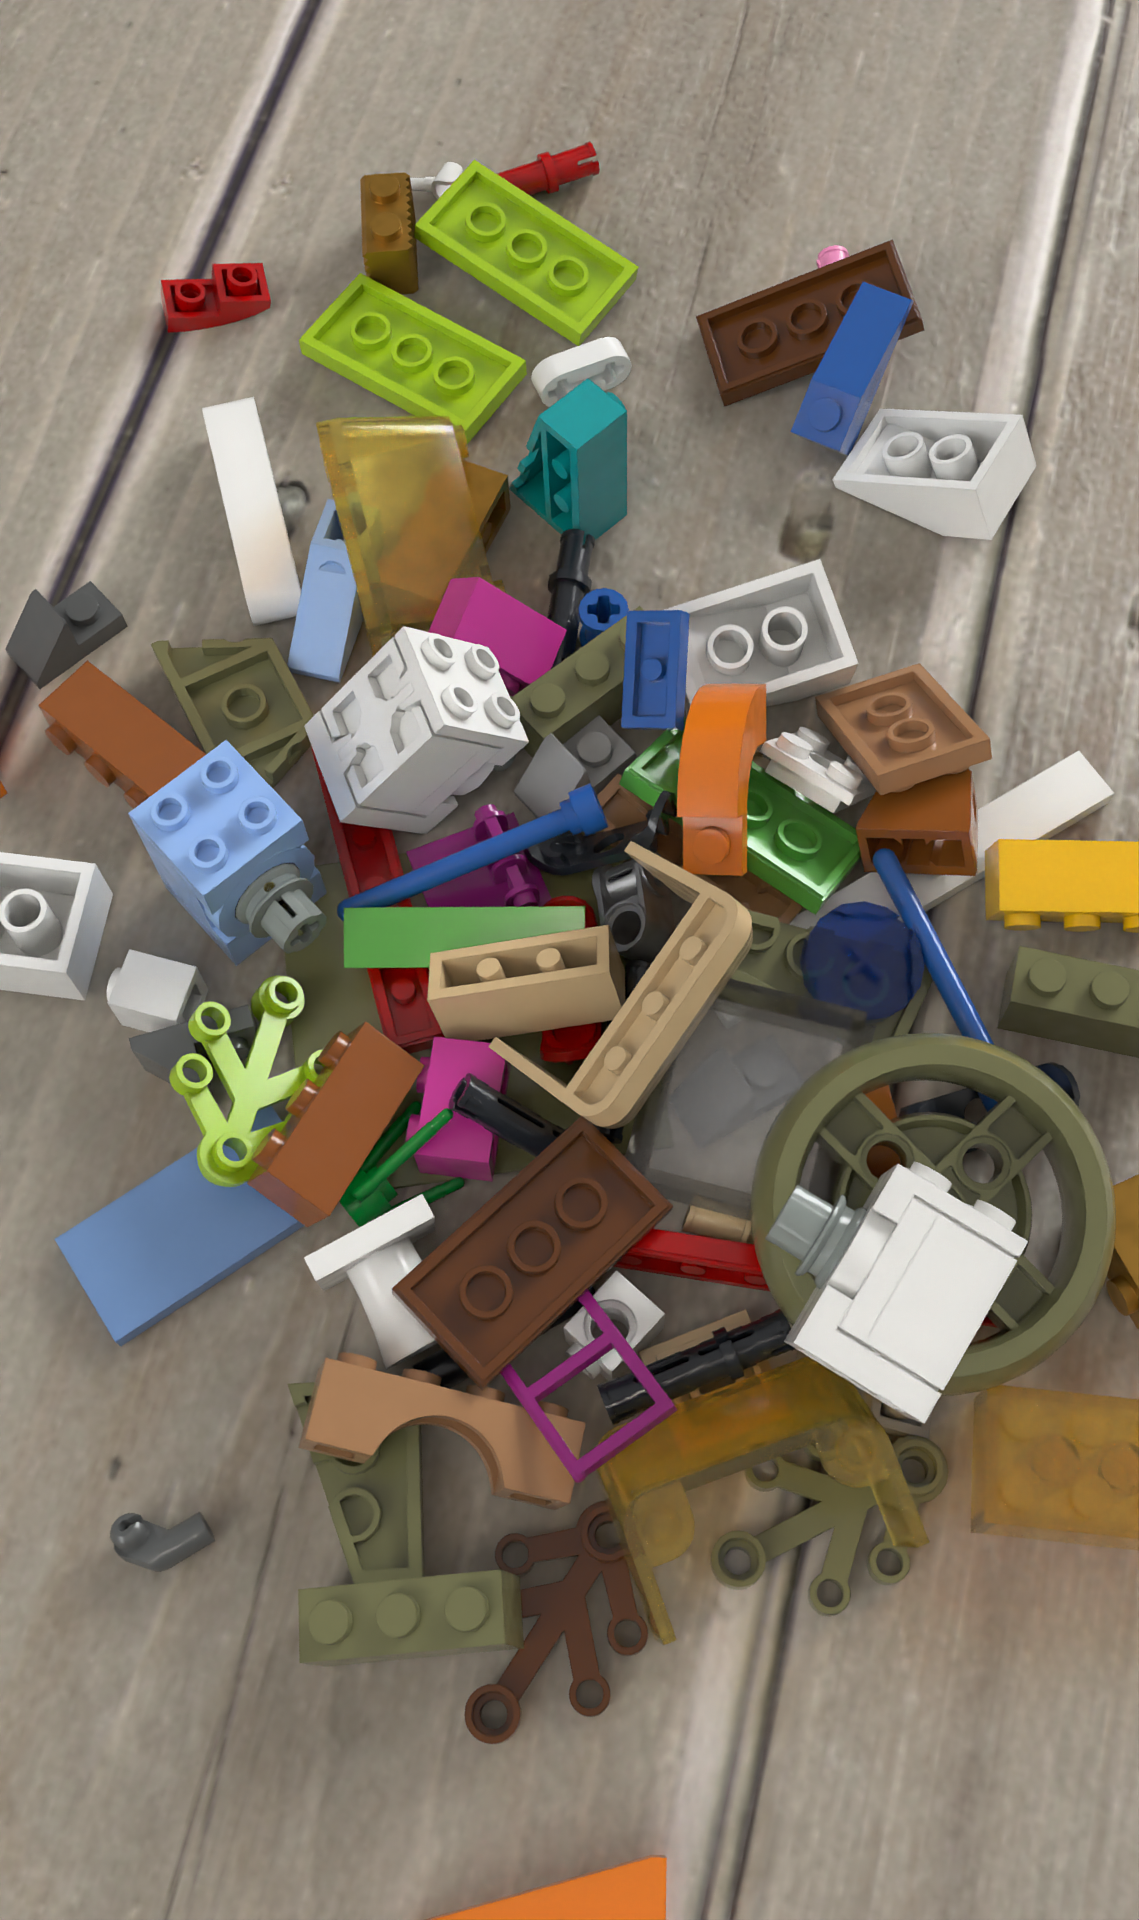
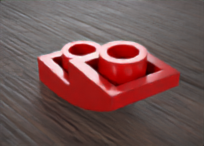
[161,263,271,333]

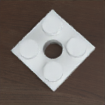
[759,727,876,813]

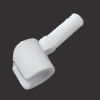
[410,162,463,199]

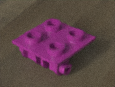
[406,804,552,907]

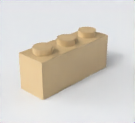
[427,925,626,1041]

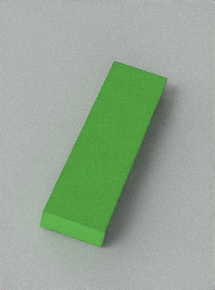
[344,906,585,968]

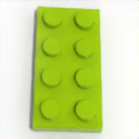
[414,159,639,346]
[299,273,527,444]

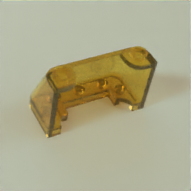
[315,416,506,657]

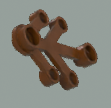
[464,1500,648,1744]

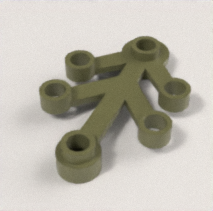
[711,1418,948,1617]

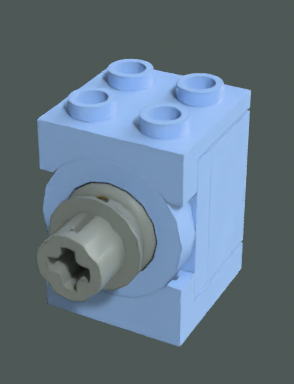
[128,740,327,966]

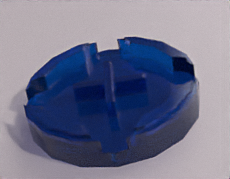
[800,901,925,1025]

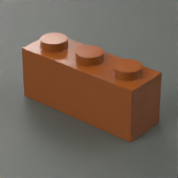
[38,660,206,809]
[247,1022,425,1227]

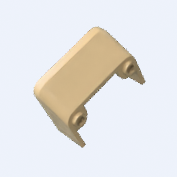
[489,841,753,1129]

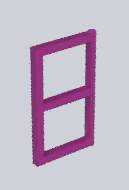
[501,1291,677,1483]

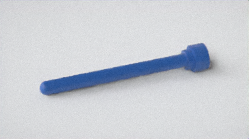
[337,783,609,921]
[873,848,998,1112]

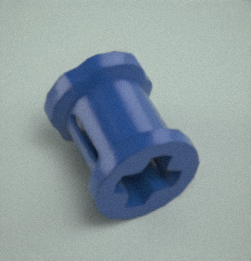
[578,588,629,647]

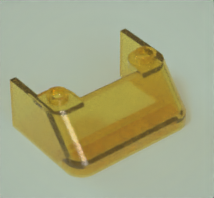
[595,1356,930,1645]

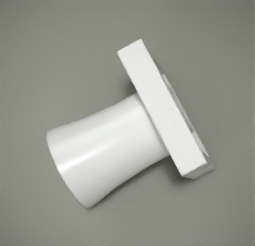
[304,1194,437,1370]

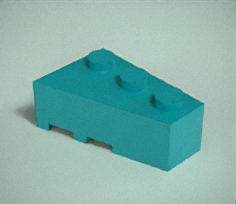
[509,378,628,545]

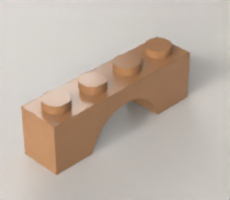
[298,1352,586,1510]

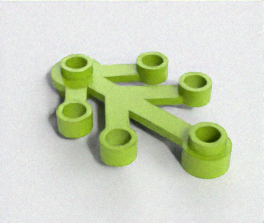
[169,975,324,1187]

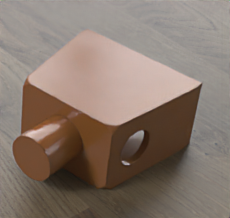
[856,769,978,876]

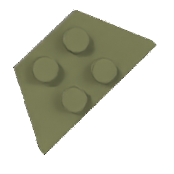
[151,638,314,788]

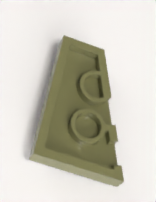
[288,1382,425,1584]

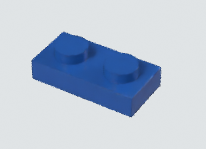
[621,610,690,730]

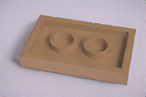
[815,663,992,795]

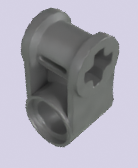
[592,849,676,963]

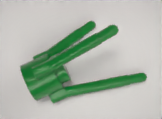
[339,1101,465,1227]

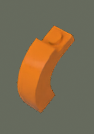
[677,684,766,876]

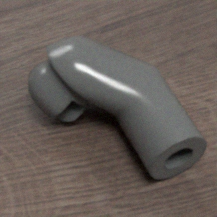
[110,1512,215,1572]

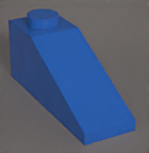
[790,282,913,456]

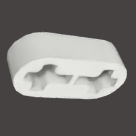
[531,337,632,407]

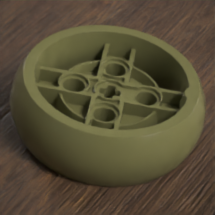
[750,1033,1116,1396]

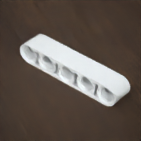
[202,397,301,626]

